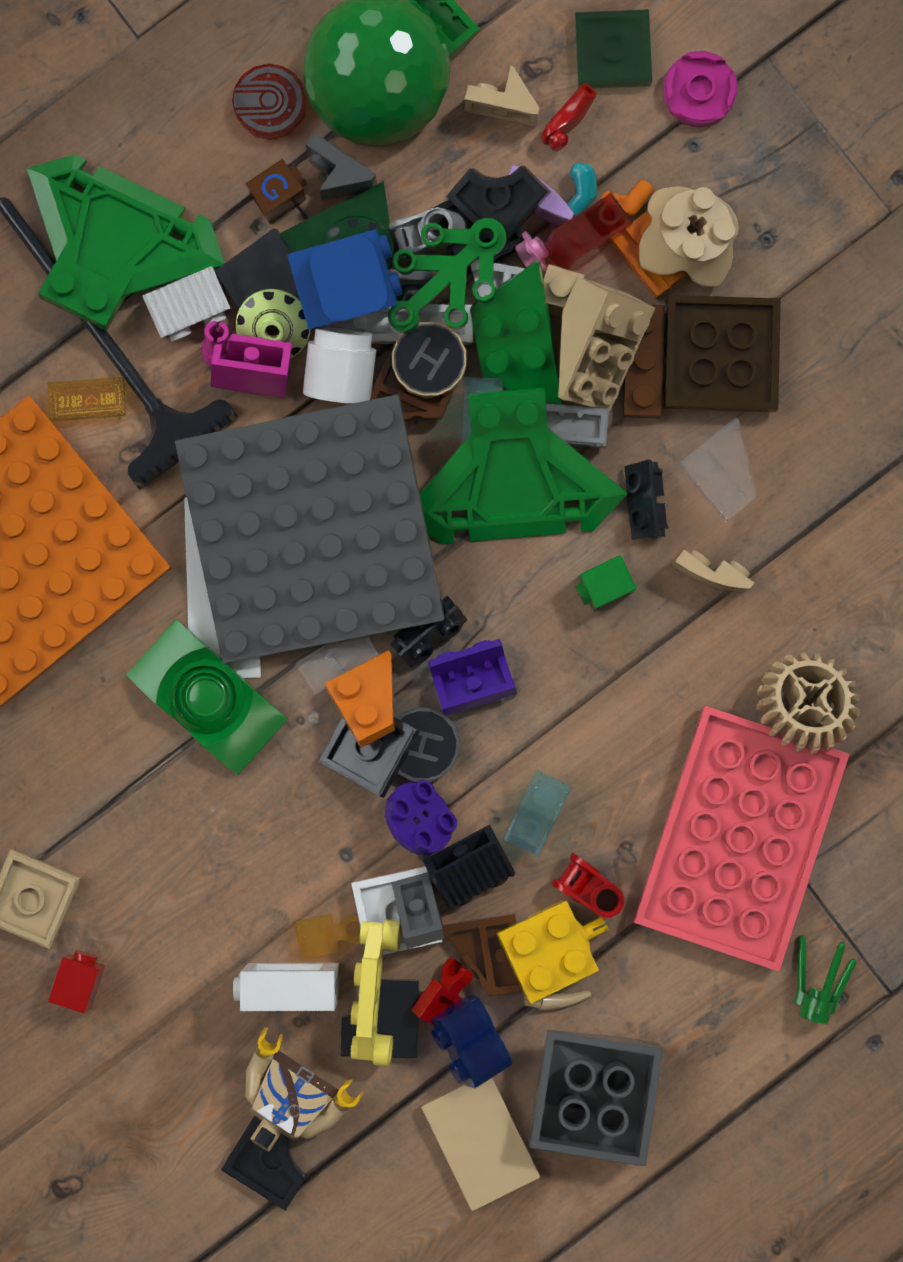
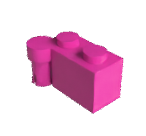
[201,321,292,398]

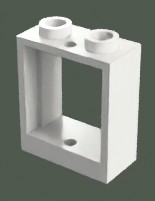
[233,963,339,1011]

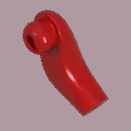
[541,83,597,151]

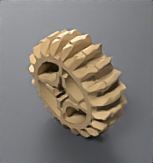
[756,651,860,754]

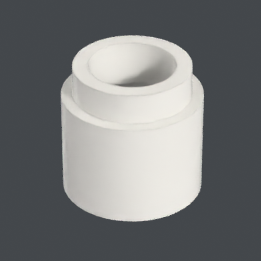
[303,326,376,403]

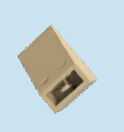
[558,276,655,411]

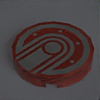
[232,63,307,140]

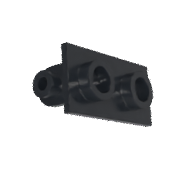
[624,459,669,540]
[390,596,468,669]

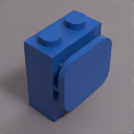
[287,228,403,329]

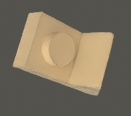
[464,65,539,127]

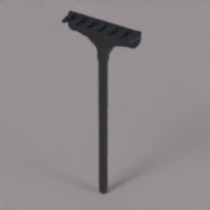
[0,197,239,490]

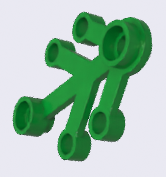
[388,218,506,334]

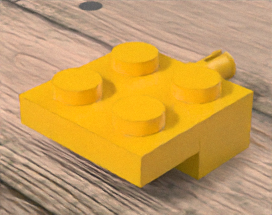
[496,900,609,1004]

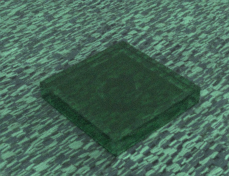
[574,9,652,88]

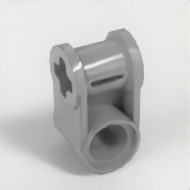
[389,207,465,263]

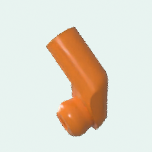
[600,179,654,218]

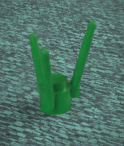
[794,935,856,1024]

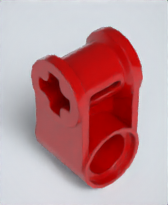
[551,852,625,918]

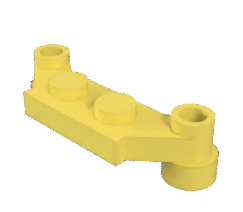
[351,919,402,1067]

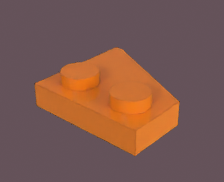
[325,650,395,748]

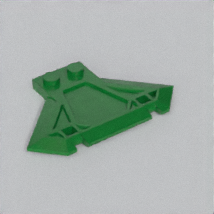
[27,154,225,331]
[420,387,627,544]

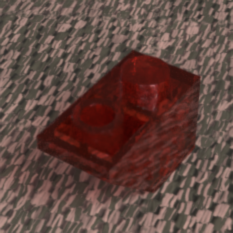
[545,193,633,272]

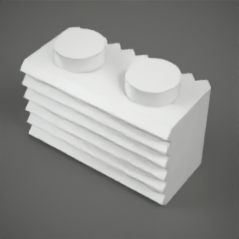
[143,266,230,341]

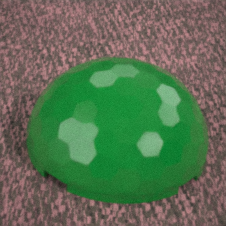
[303,0,450,146]

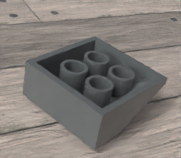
[528,1030,663,1167]

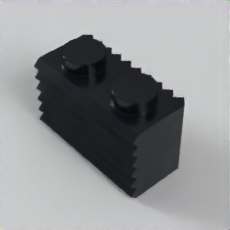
[422,824,516,910]

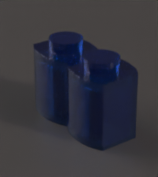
[431,995,513,1088]

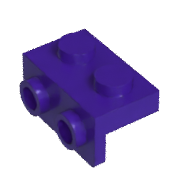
[428,639,517,716]

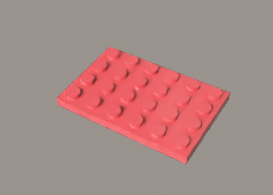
[633,705,850,972]

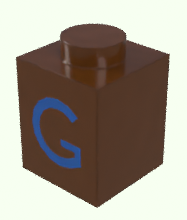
[245,158,307,224]

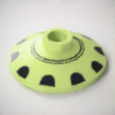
[236,289,311,358]

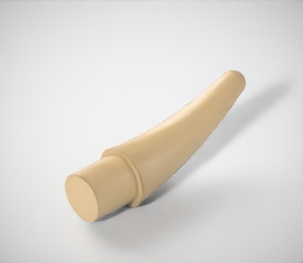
[524,990,591,1010]

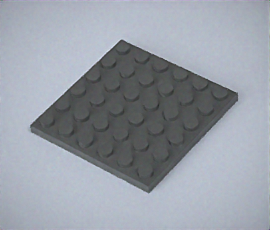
[175,394,445,664]

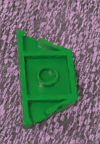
[470,260,563,405]

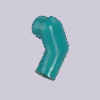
[567,162,598,220]

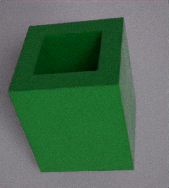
[575,555,637,611]

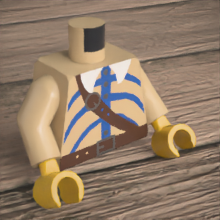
[245,1027,364,1152]

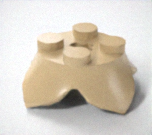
[639,186,739,287]

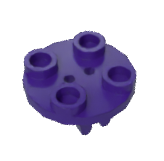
[384,780,457,856]

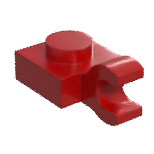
[411,957,474,1030]

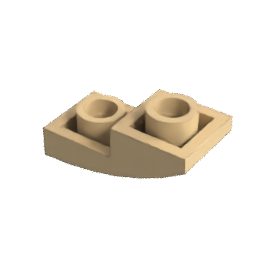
[672,550,754,592]

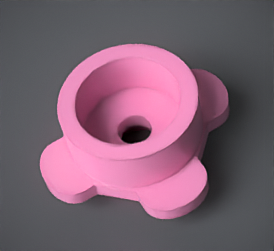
[516,231,549,271]

